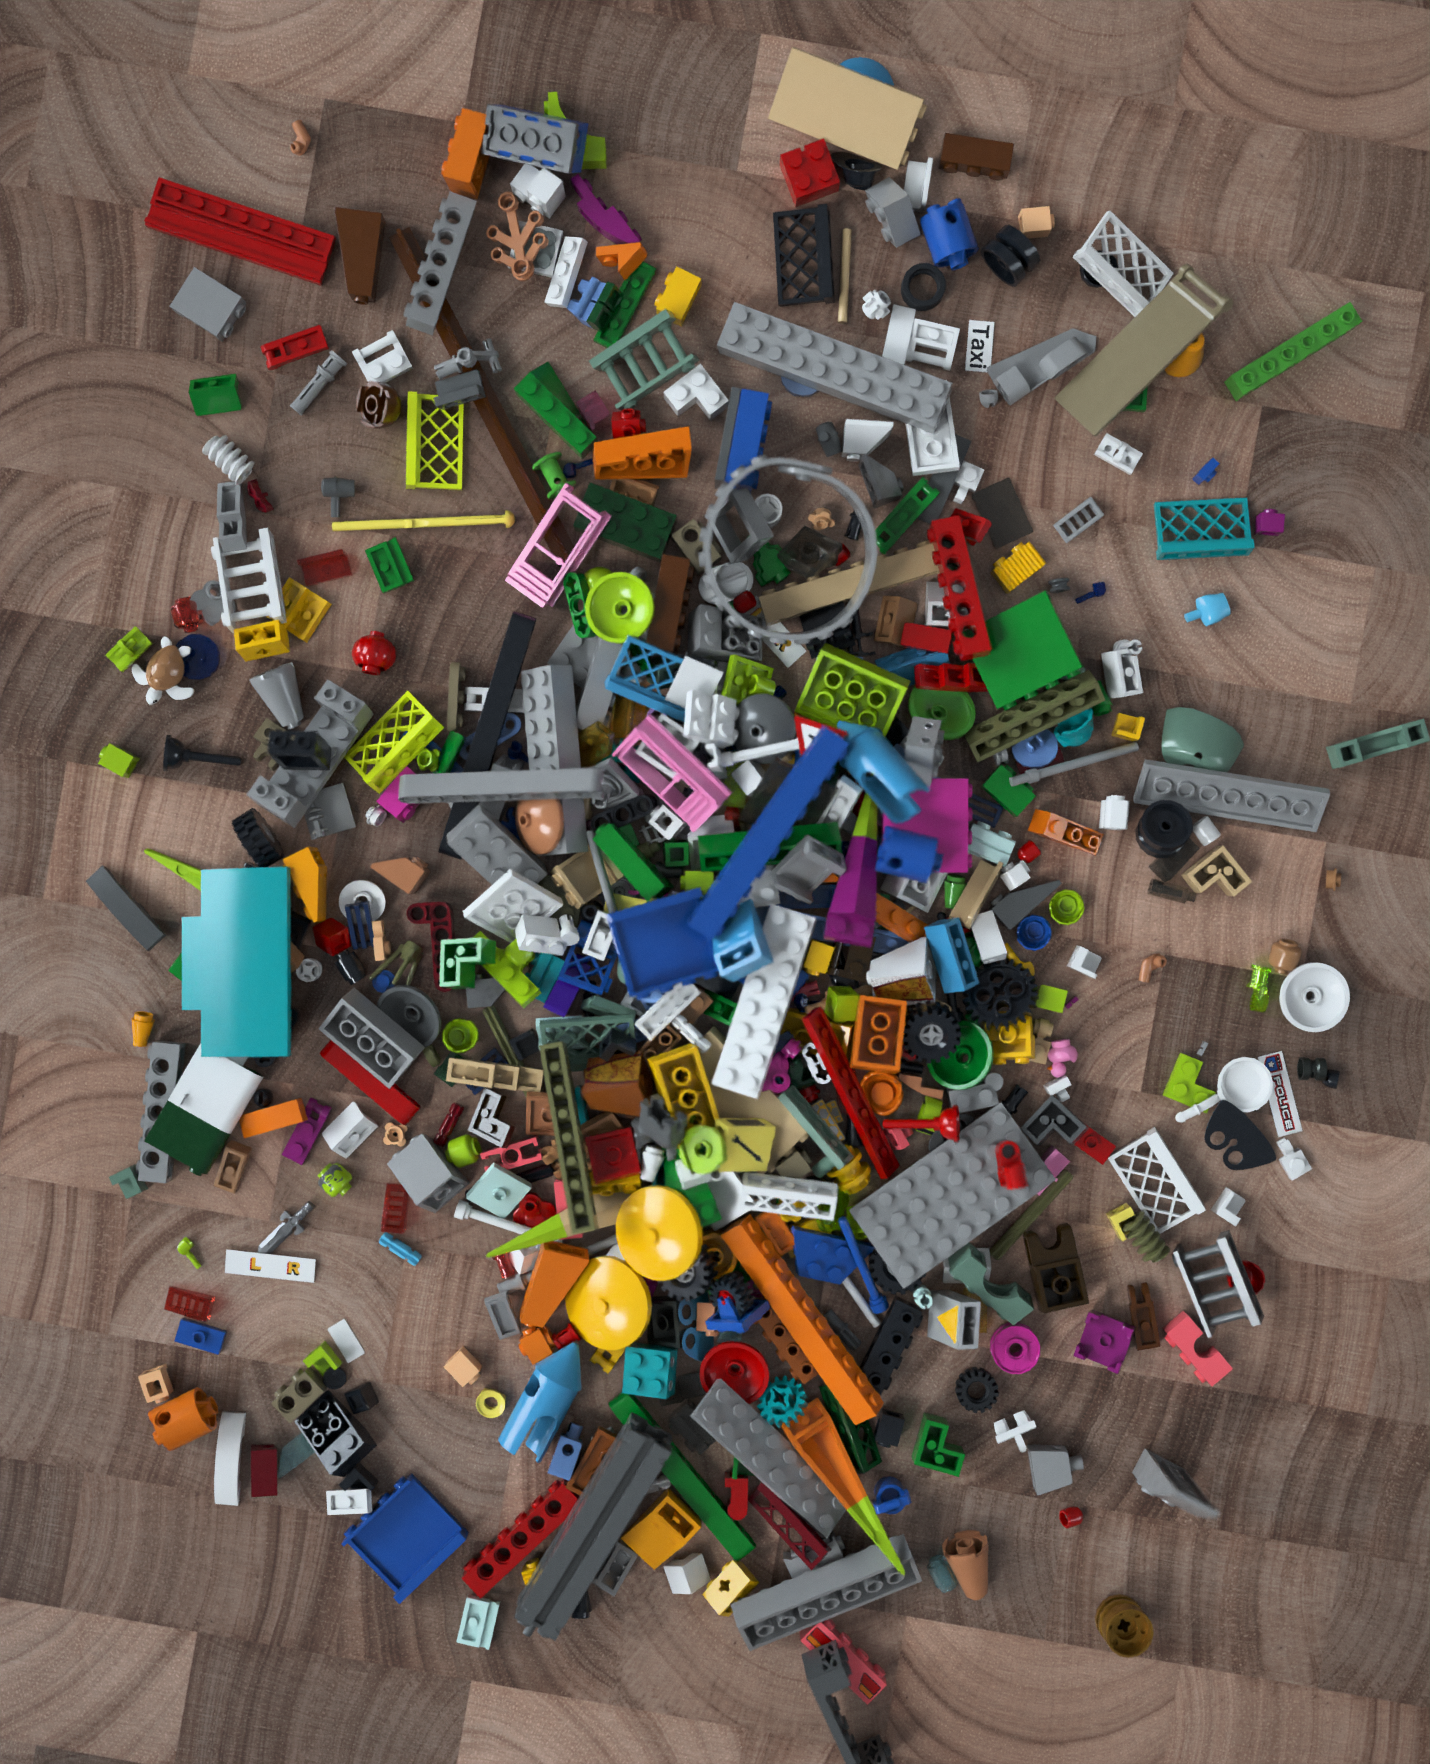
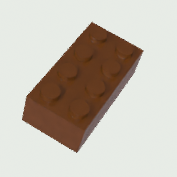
[646,554,694,654]

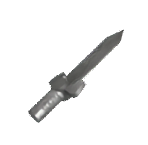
[257,1201,315,1254]

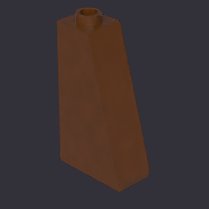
[335,207,386,305]

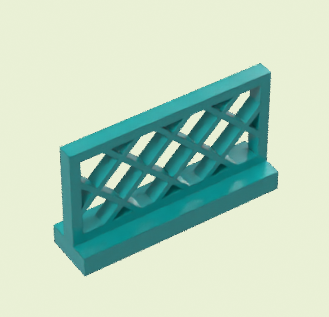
[1154,498,1255,560]

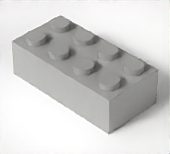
[446,804,548,885]
[319,988,425,1089]

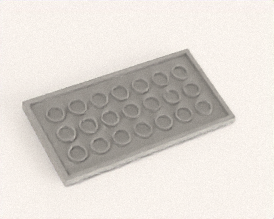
[849,1102,1056,1289]

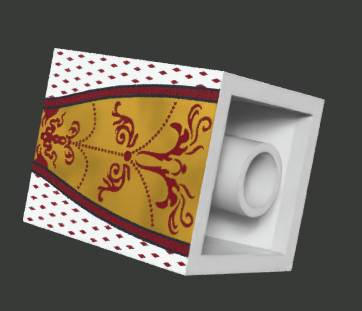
[866,937,937,1005]

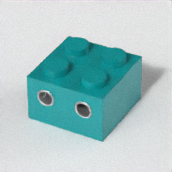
[622,1342,678,1399]

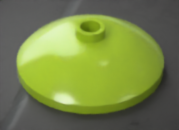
[585,572,654,644]

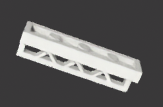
[739,1172,838,1221]

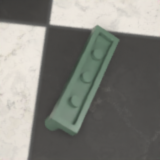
[778,1085,854,1178]

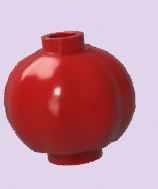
[352,631,396,676]

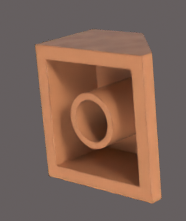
[370,857,431,894]

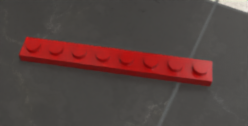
[802,1006,900,1179]

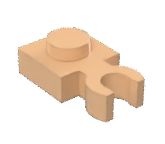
[372,920,391,961]

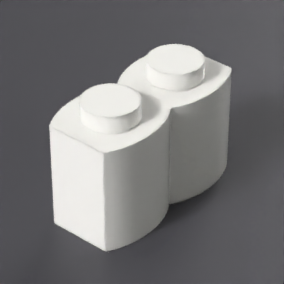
[1099,795,1130,830]

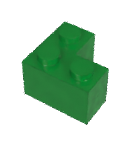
[440,938,496,989]
[911,1412,965,1477]

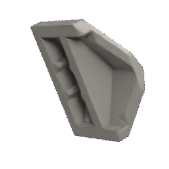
[591,1542,638,1597]

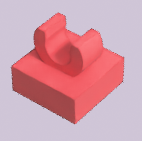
[883,1129,914,1150]

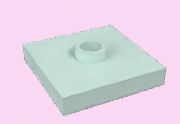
[466,1162,532,1219]

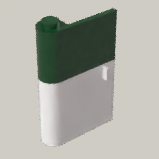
[144,1043,264,1176]

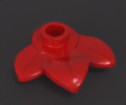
[512,1192,557,1228]

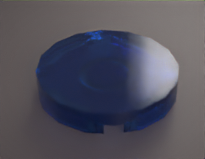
[176,634,220,680]

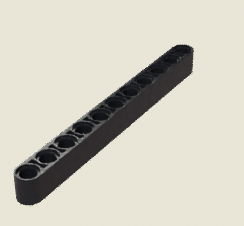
[439,611,536,860]

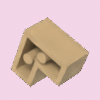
[1181,845,1252,896]

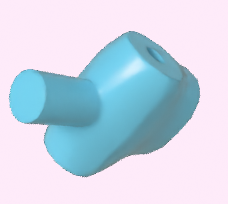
[1184,593,1231,627]

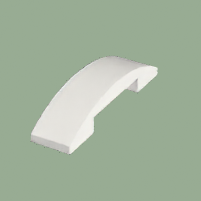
[882,304,916,365]
[214,1411,246,1506]

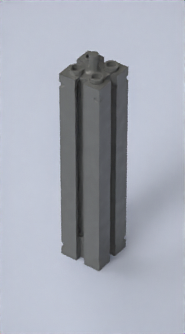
[514,1412,672,1641]

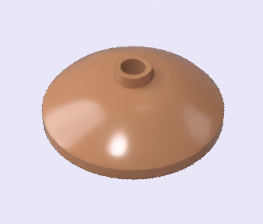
[515,799,564,855]

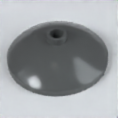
[734,693,797,764]
[377,985,441,1047]

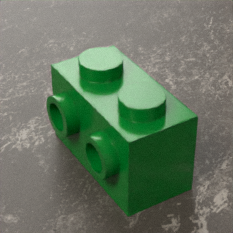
[980,765,1036,817]

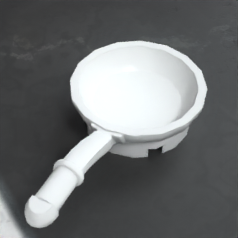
[1175,1057,1273,1123]

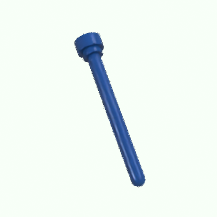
[838,1216,889,1314]

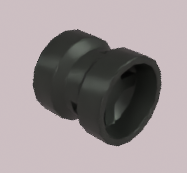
[1297,1057,1327,1081]

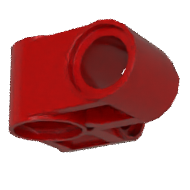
[995,1140,1028,1190]

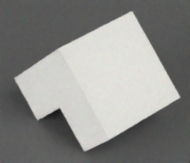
[663,1553,711,1594]

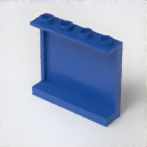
[606,887,719,1000]
[342,1473,469,1604]

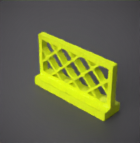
[406,391,464,490]
[344,691,445,794]

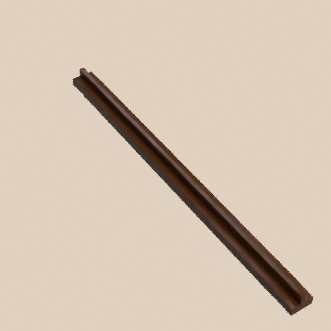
[389,227,575,567]

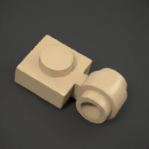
[1029,1018,1053,1065]

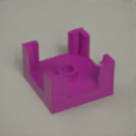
[1073,1309,1136,1374]

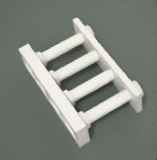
[211,528,287,633]

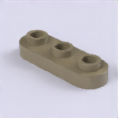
[447,662,466,732]

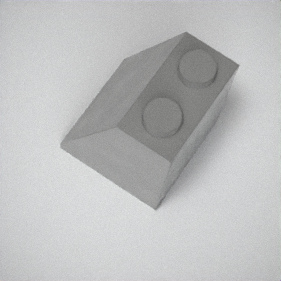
[387,1134,470,1213]

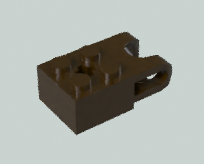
[1023,1223,1090,1313]

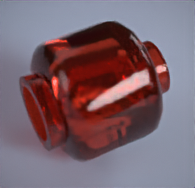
[171,597,204,633]

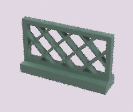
[540,1014,637,1072]

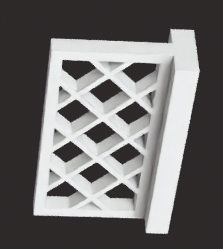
[1073,211,1173,317]
[1108,1127,1206,1234]

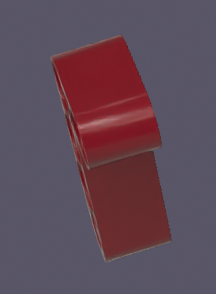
[406,901,455,992]

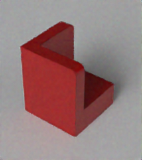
[312,918,351,957]

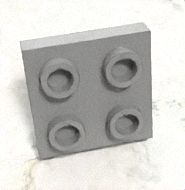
[591,757,641,811]

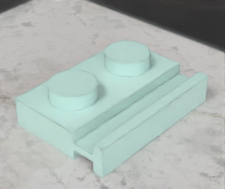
[456,1594,500,1650]

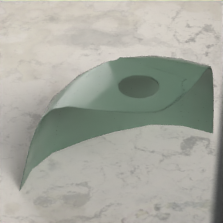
[1161,707,1244,772]

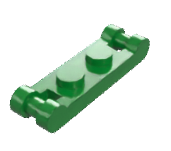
[875,476,940,554]

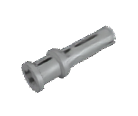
[290,350,347,416]

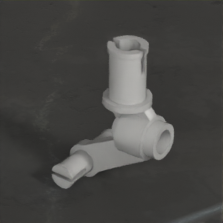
[434,339,502,380]

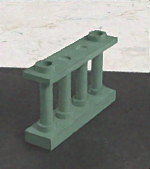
[589,309,699,410]

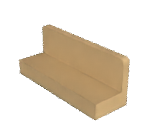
[949,860,1003,929]

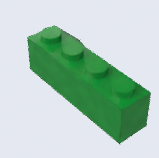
[514,361,598,459]

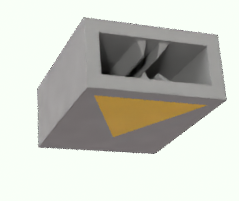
[927,1290,981,1350]

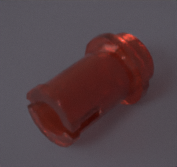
[492,1252,515,1279]

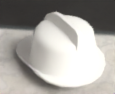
[699,562,753,605]

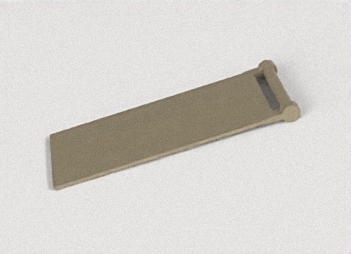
[1055,264,1233,437]

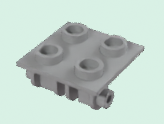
[304,783,356,840]

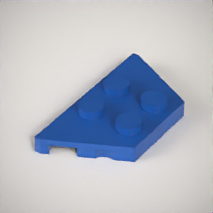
[791,1226,874,1285]

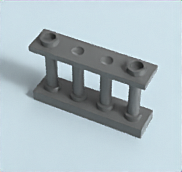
[1172,1230,1264,1338]

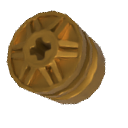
[1095,1594,1154,1658]

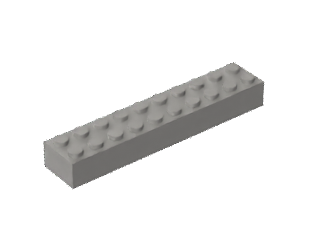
[717,302,952,434]

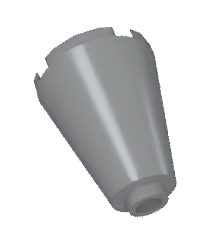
[249,662,304,729]

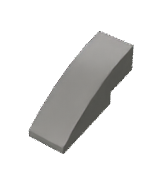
[217,481,247,553]

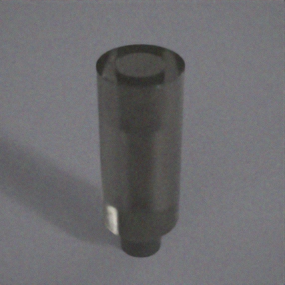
[1148,878,1196,904]

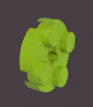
[679,1126,727,1174]

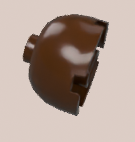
[356,381,401,429]

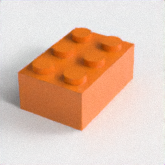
[441,108,490,200]
[849,995,907,1074]

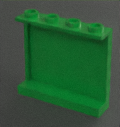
[963,591,1084,710]

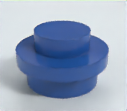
[372,970,395,993]

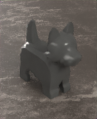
[631,1094,687,1161]

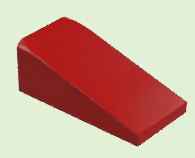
[900,622,953,654]

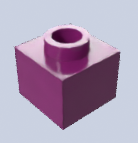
[1254,509,1285,536]

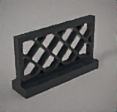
[773,204,835,307]

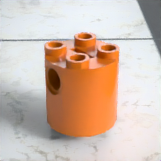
[148,1387,218,1451]

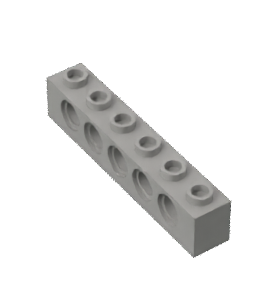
[403,191,477,336]
[136,1040,186,1184]

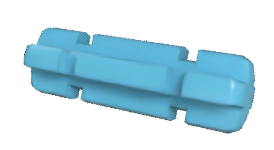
[379,1232,422,1266]

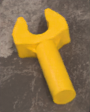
[1004,942,1035,976]

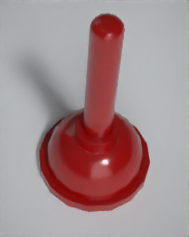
[882,1105,960,1143]

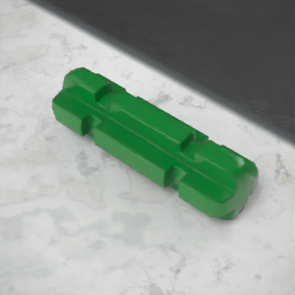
[628,642,655,676]

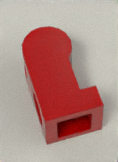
[725,1472,748,1520]

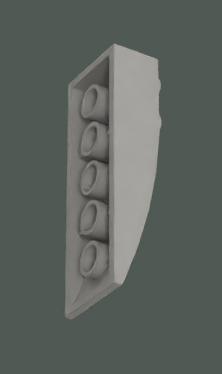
[1132,1448,1220,1518]

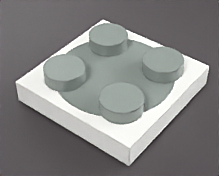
[508,220,563,278]

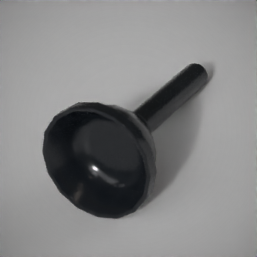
[163,735,242,771]

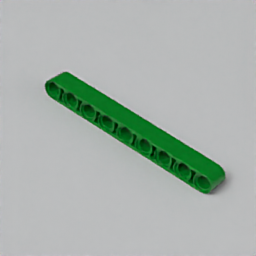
[608,1392,756,1562]

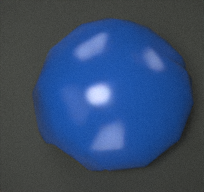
[1017,915,1052,951]

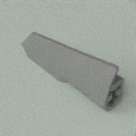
[987,328,1096,405]

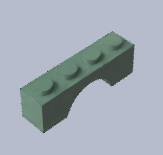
[1326,718,1430,769]
[948,1242,1034,1326]

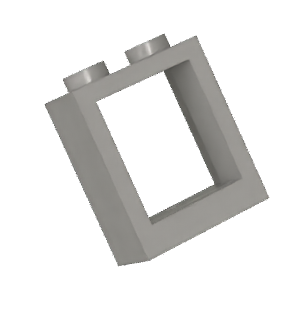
[707,488,774,564]

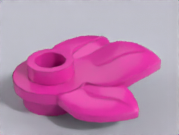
[761,1052,790,1093]

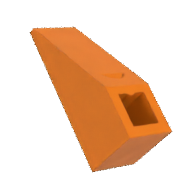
[1028,809,1104,856]

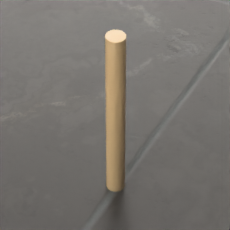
[838,229,852,324]

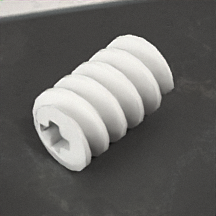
[202,435,255,486]

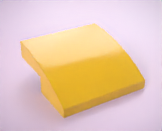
[265,577,332,643]

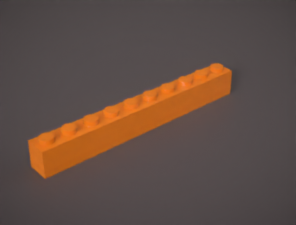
[721,1214,884,1425]

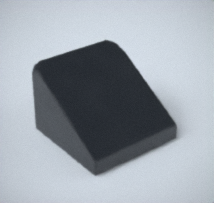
[344,1382,379,1415]

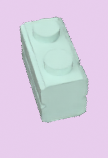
[968,821,1016,867]

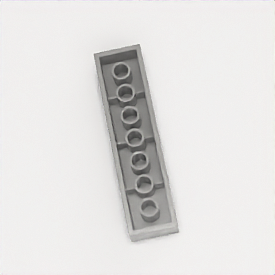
[521,665,588,856]
[730,1534,922,1651]

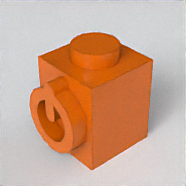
[518,1326,556,1365]

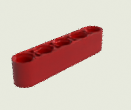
[320,1039,421,1126]

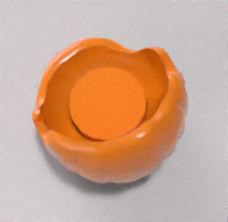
[860,1071,904,1116]

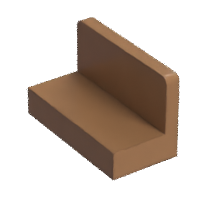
[874,596,917,648]

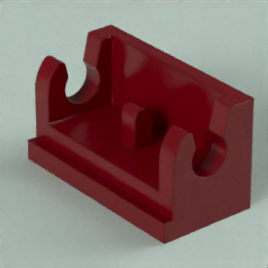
[251,1444,277,1497]

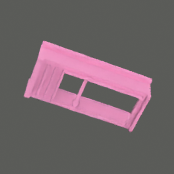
[505,483,612,608]
[612,714,732,833]

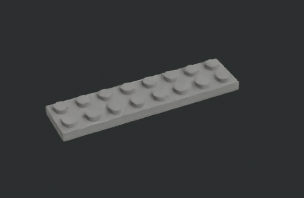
[1133,759,1330,832]
[690,1379,846,1539]

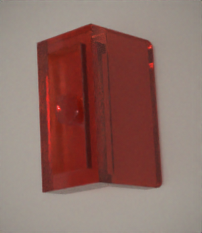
[297,549,352,586]

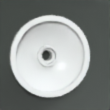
[1279,962,1350,1032]

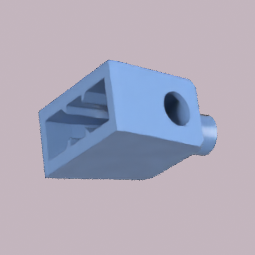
[548,1422,583,1481]

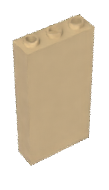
[768,47,927,170]
[675,1026,809,1174]

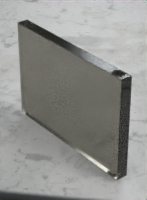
[971,477,1034,549]

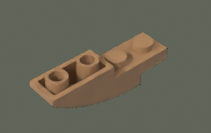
[637,985,713,1071]

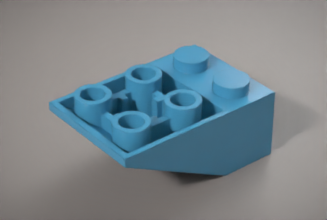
[713,899,774,982]

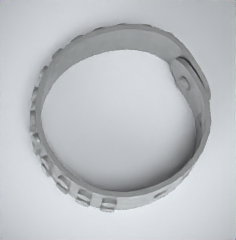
[698,455,877,644]

